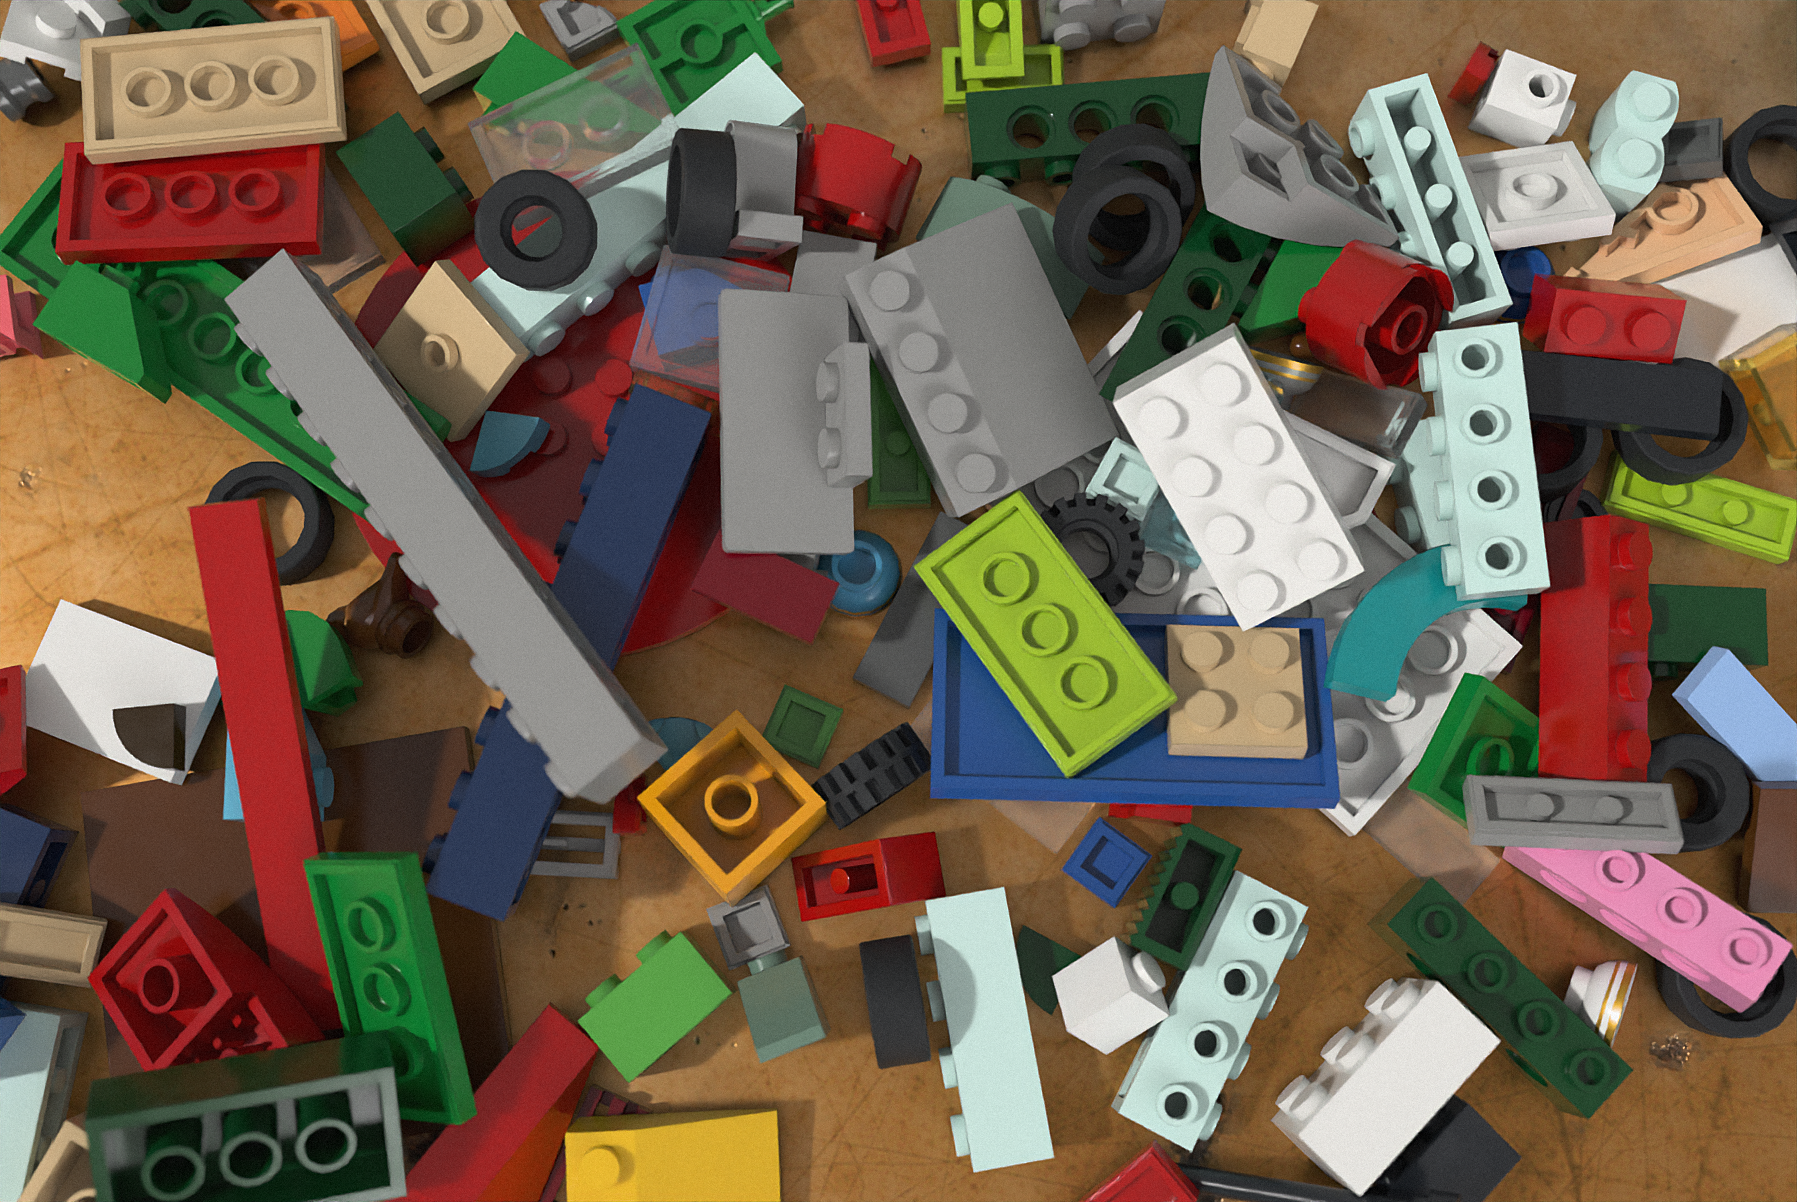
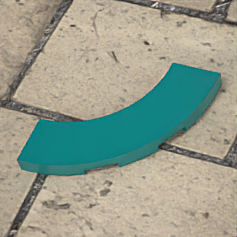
[1323,544,1528,702]

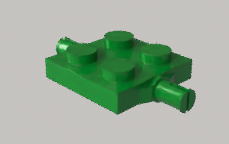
[604,0,795,119]

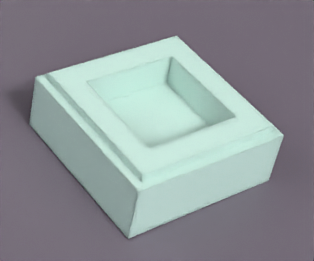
[1085,437,1161,526]

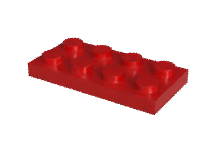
[55,142,326,265]

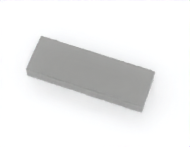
[1462,775,1684,854]

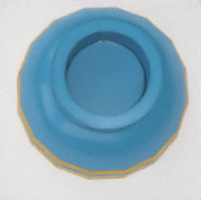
[818,529,903,619]

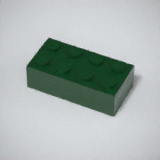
[84,1030,407,1202]

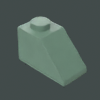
[737,949,831,1063]

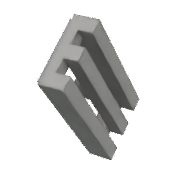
[531,810,621,879]

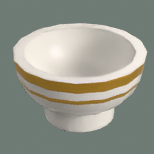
[1564,960,1638,1049]

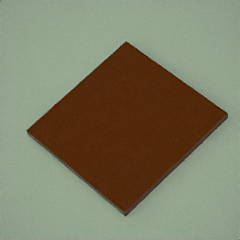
[80,726,513,1138]

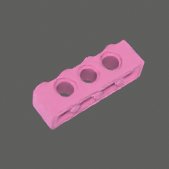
[1502,846,1793,1013]

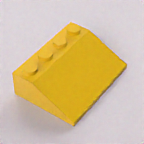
[565,1108,781,1202]

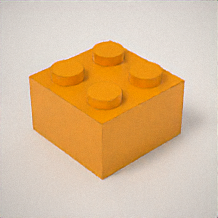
[637,709,828,908]

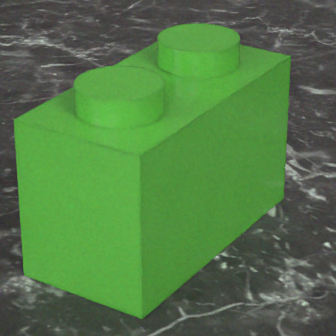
[578,930,738,1083]

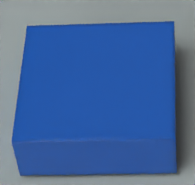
[1060,817,1152,909]

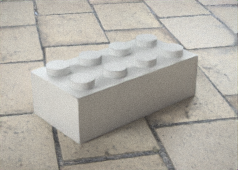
[1112,323,1365,632]

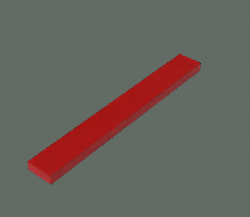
[188,497,343,1031]

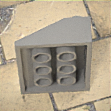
[838,202,1120,517]

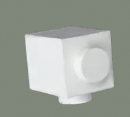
[1468,49,1576,148]
[1052,936,1170,1055]

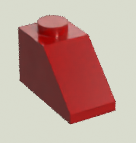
[791,831,946,922]

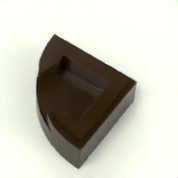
[113,703,186,771]

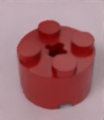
[794,123,923,255]
[1298,239,1454,390]

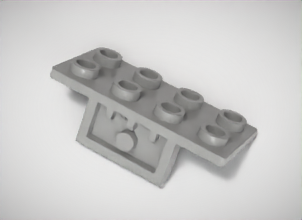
[718,288,873,555]

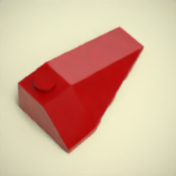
[384,1002,600,1202]

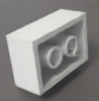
[1271,977,1500,1196]

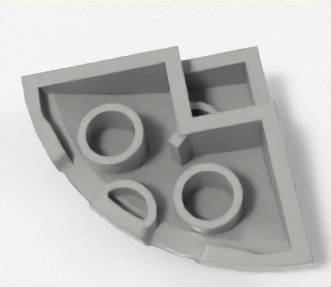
[1200,45,1400,247]

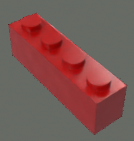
[1538,514,1653,783]

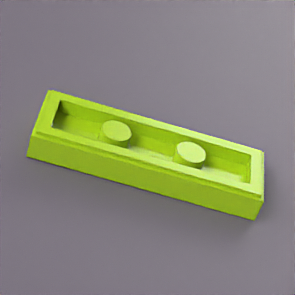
[1599,449,1797,564]

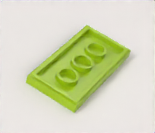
[913,488,1178,779]

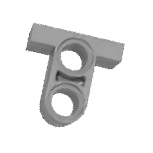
[723,120,803,261]

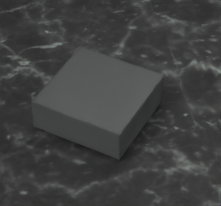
[1657,118,1723,183]

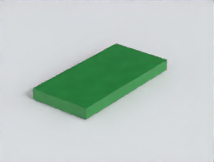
[303,852,477,1125]

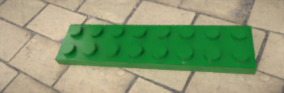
[0,158,452,525]

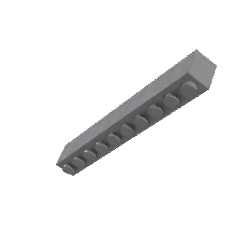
[224,248,669,804]

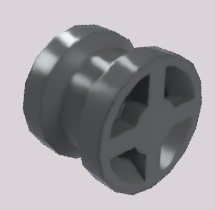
[0,57,56,123]

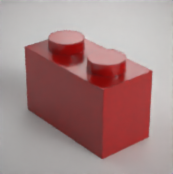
[1522,273,1687,364]

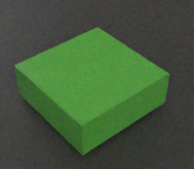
[762,684,844,770]

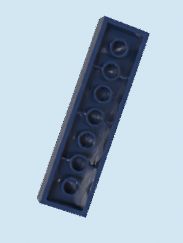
[421,383,711,922]

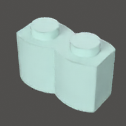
[1585,70,1679,223]

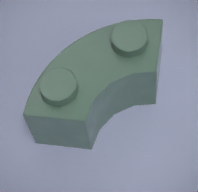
[915,175,1105,320]

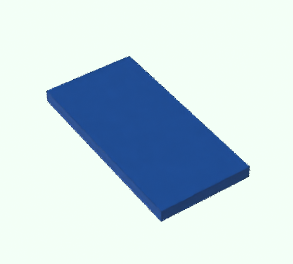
[930,608,1340,809]

